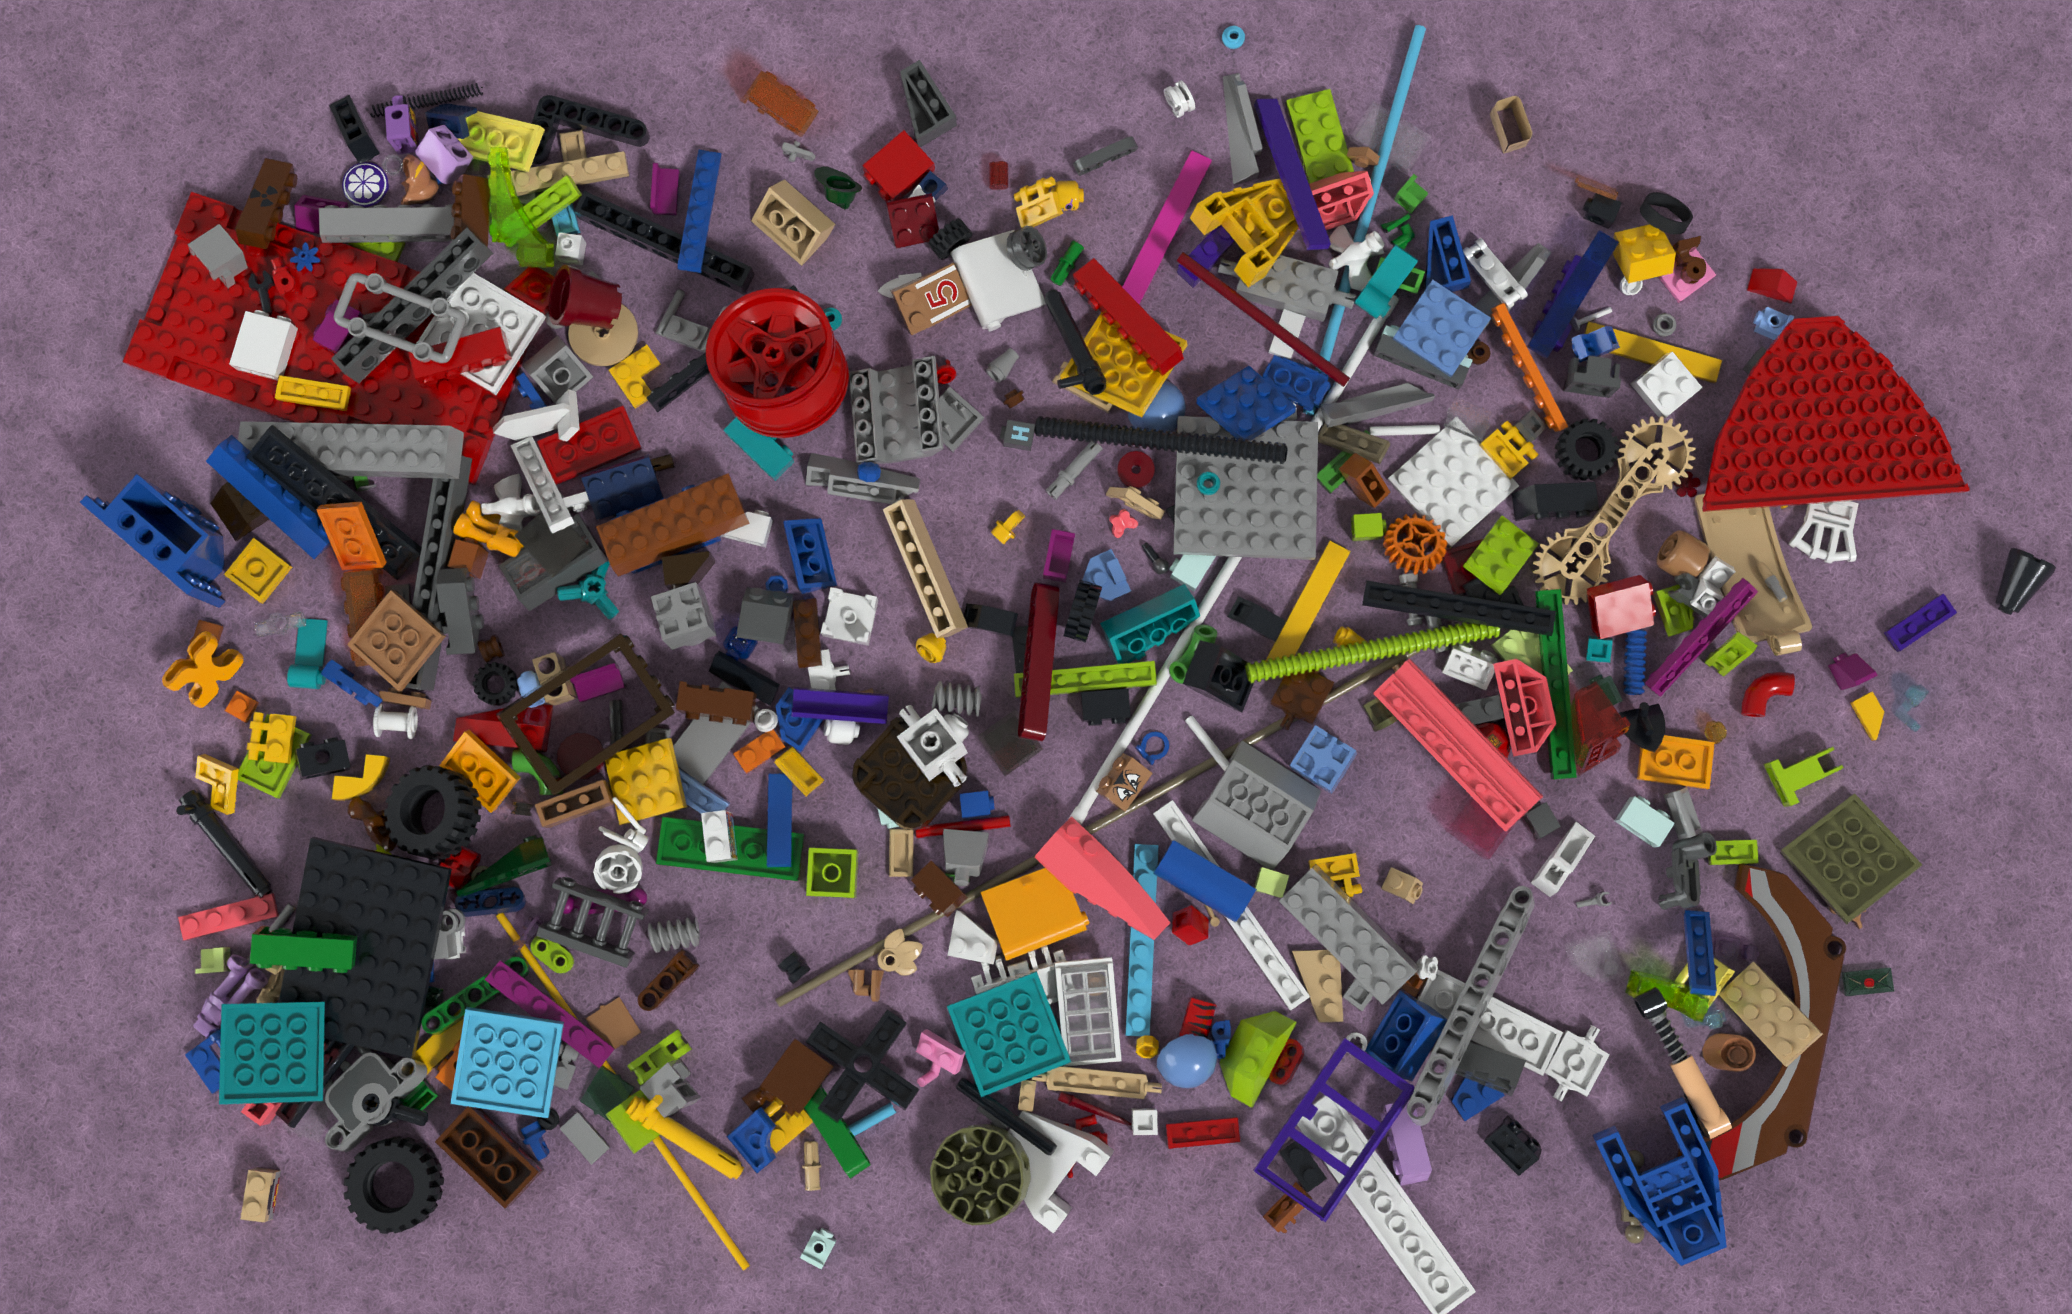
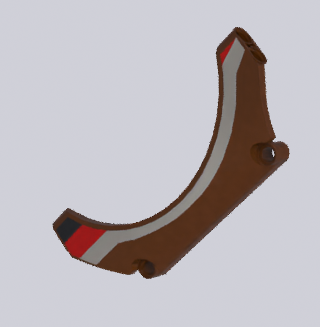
[1677,864,1846,1181]

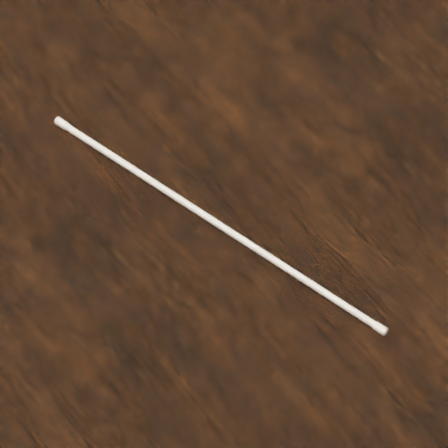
[1069,295,1399,825]

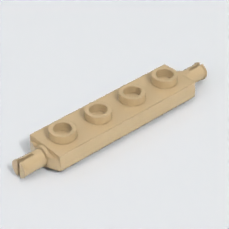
[1032,1066,1162,1099]

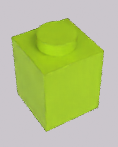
[1351,513,1387,541]

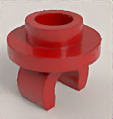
[936,359,956,384]

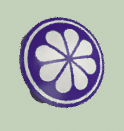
[342,162,389,208]

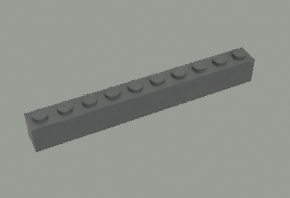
[406,456,472,691]

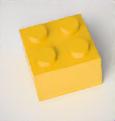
[1612,224,1676,284]

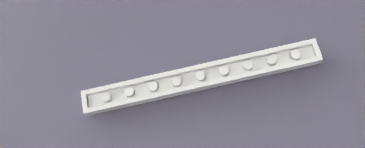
[1153,800,1310,1010]

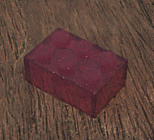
[1447,797,1515,860]

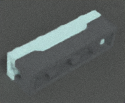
[1373,325,1472,390]

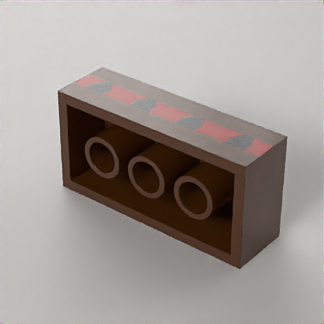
[435,1106,544,1208]

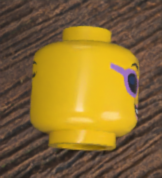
[1051,180,1084,211]

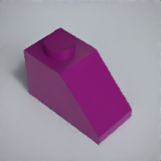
[1828,652,1878,690]

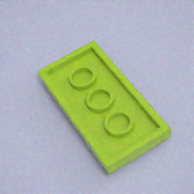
[1286,89,1354,184]

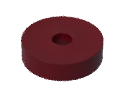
[1117,451,1155,489]

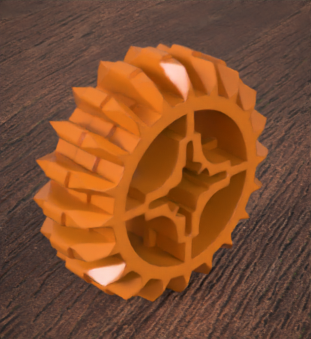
[1383,513,1447,575]

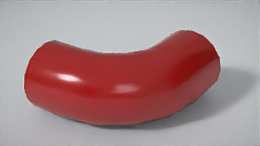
[1741,672,1795,717]

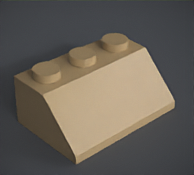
[751,180,836,266]

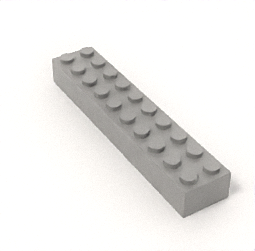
[238,421,464,479]

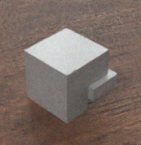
[187,224,248,288]
[640,1059,701,1118]

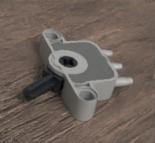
[325,1045,429,1152]

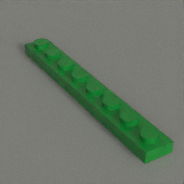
[1535,589,1577,780]

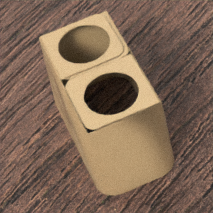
[1490,96,1532,154]
[532,652,576,705]

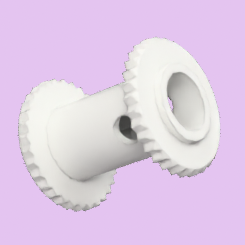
[373,704,418,739]

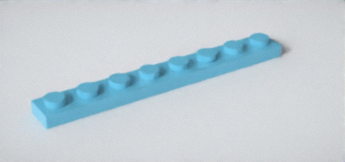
[1125,844,1158,1036]

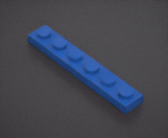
[678,150,722,273]

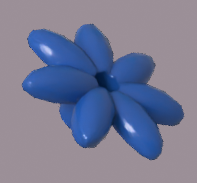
[290,242,320,271]

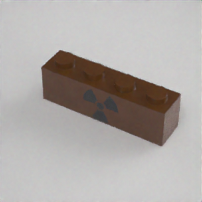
[235,158,298,249]

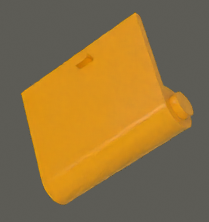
[980,868,1089,961]

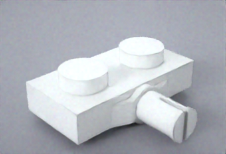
[808,649,850,690]

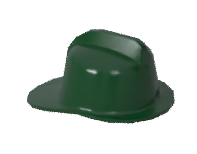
[814,167,862,210]

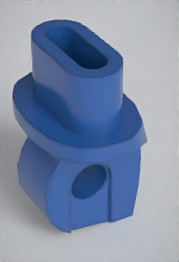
[1211,1020,1231,1059]
[521,1121,550,1161]

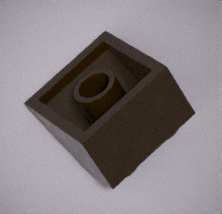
[210,482,269,541]
[662,551,715,590]

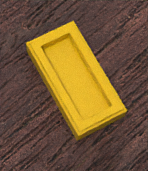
[774,747,824,796]

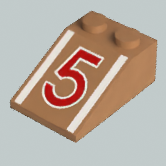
[890,262,972,335]

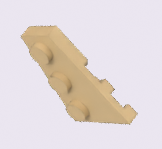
[1291,950,1343,1023]

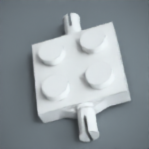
[1545,1025,1610,1102]

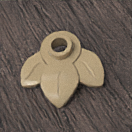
[877,928,923,976]

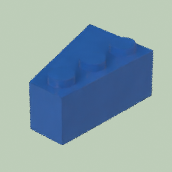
[1424,215,1471,292]

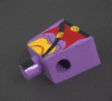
[385,95,420,155]

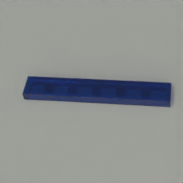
[1527,230,1619,359]

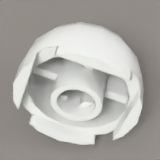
[593,844,643,894]

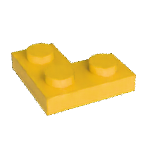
[609,345,661,409]
[195,754,239,815]

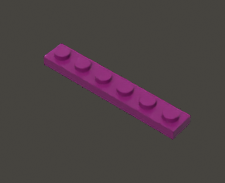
[1644,578,1758,697]
[484,960,615,1068]

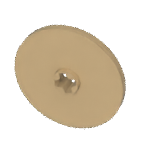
[568,305,638,366]

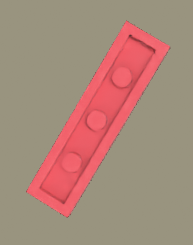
[178,893,279,940]

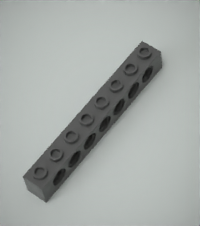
[331,228,494,384]

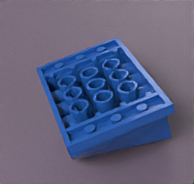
[80,474,225,608]

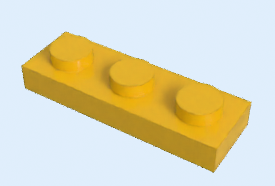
[275,375,351,411]

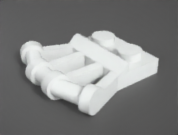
[1788,501,1859,564]

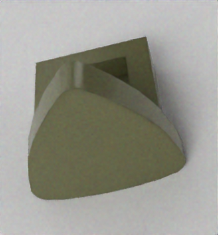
[1363,698,1398,732]

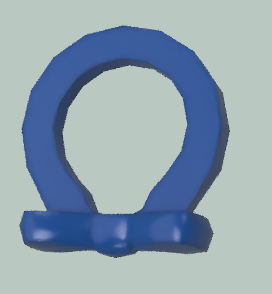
[1135,731,1169,765]

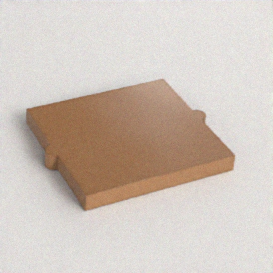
[586,997,641,1050]

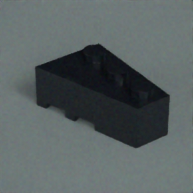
[1512,482,1599,521]

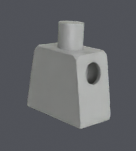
[943,829,989,886]

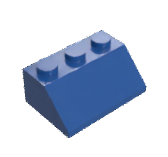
[1365,990,1447,1081]

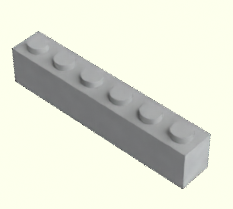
[319,204,454,243]

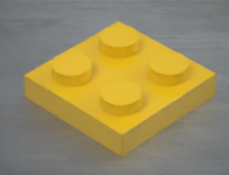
[224,538,293,604]

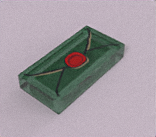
[1842,967,1894,996]

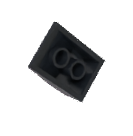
[1183,640,1255,712]

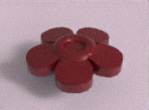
[1674,471,1701,497]

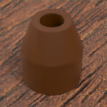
[741,1088,766,1113]

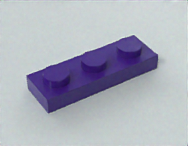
[1884,593,1957,652]

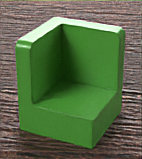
[1394,174,1428,214]

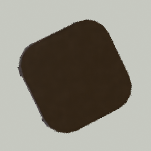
[852,717,968,831]

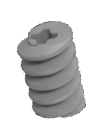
[932,681,982,717]
[648,916,700,953]

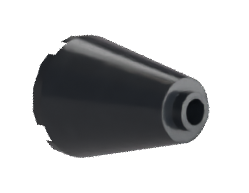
[1995,548,2056,615]

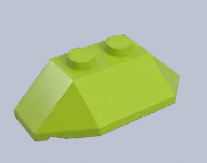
[1219,1011,1297,1108]

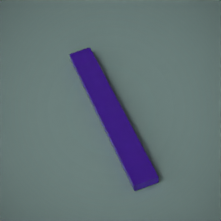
[1254,99,1331,250]

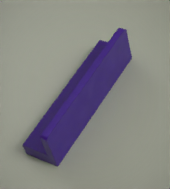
[791,687,889,724]

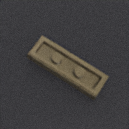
[1318,423,1390,464]

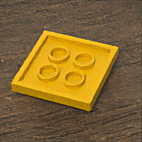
[605,738,687,825]

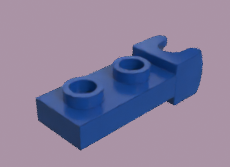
[321,660,383,707]

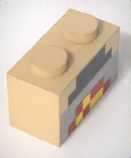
[240,1167,281,1222]

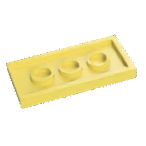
[457,111,545,172]

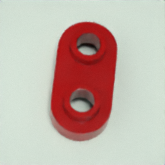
[1269,1039,1304,1086]

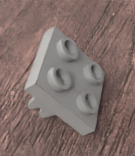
[939,387,984,452]

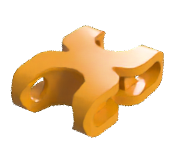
[162,631,244,708]

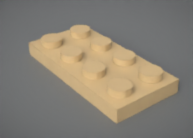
[1719,962,1823,1067]

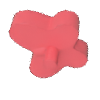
[1109,509,1138,538]

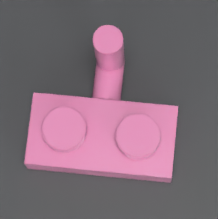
[916,1029,965,1087]

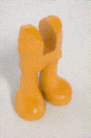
[453,500,528,558]

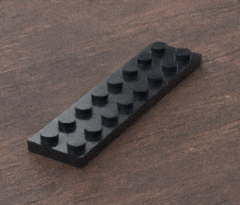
[246,425,422,580]

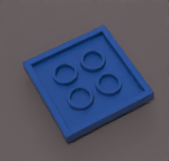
[1196,366,1296,441]

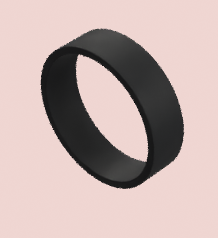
[1640,192,1693,234]

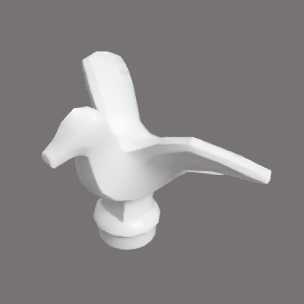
[1328,225,1384,291]
[481,474,545,550]

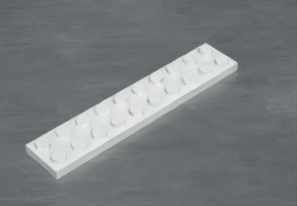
[1297,1095,1476,1314]

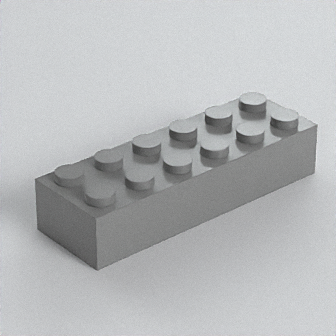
[1279,864,1419,1005]

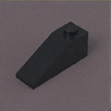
[329,95,380,164]

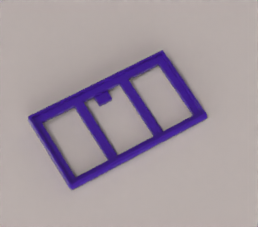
[1253,1038,1415,1222]

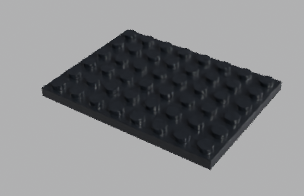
[278,837,452,1059]

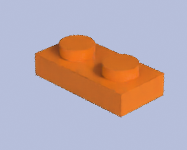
[733,729,786,774]

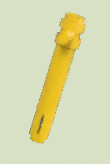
[625,1095,744,1179]

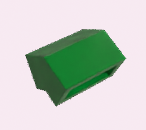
[400,1079,438,1111]

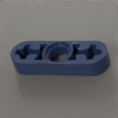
[454,887,526,917]

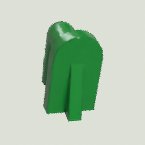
[1381,213,1415,250]

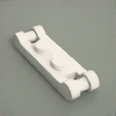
[1463,238,1528,309]

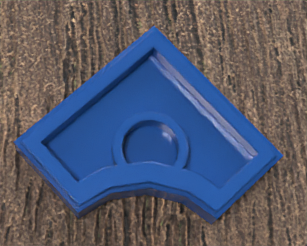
[726,1107,776,1173]

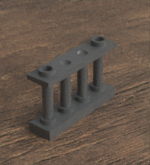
[536,877,649,968]

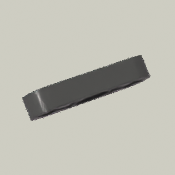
[1073,136,1138,176]

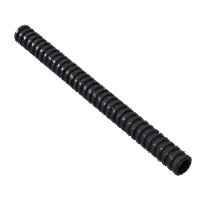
[1035,416,1288,465]

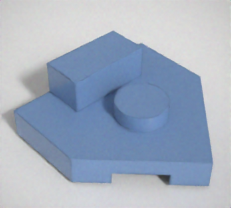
[1082,549,1131,601]

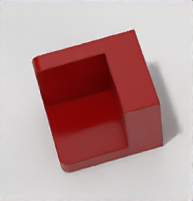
[1172,905,1209,945]

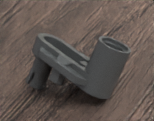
[1658,832,1717,910]

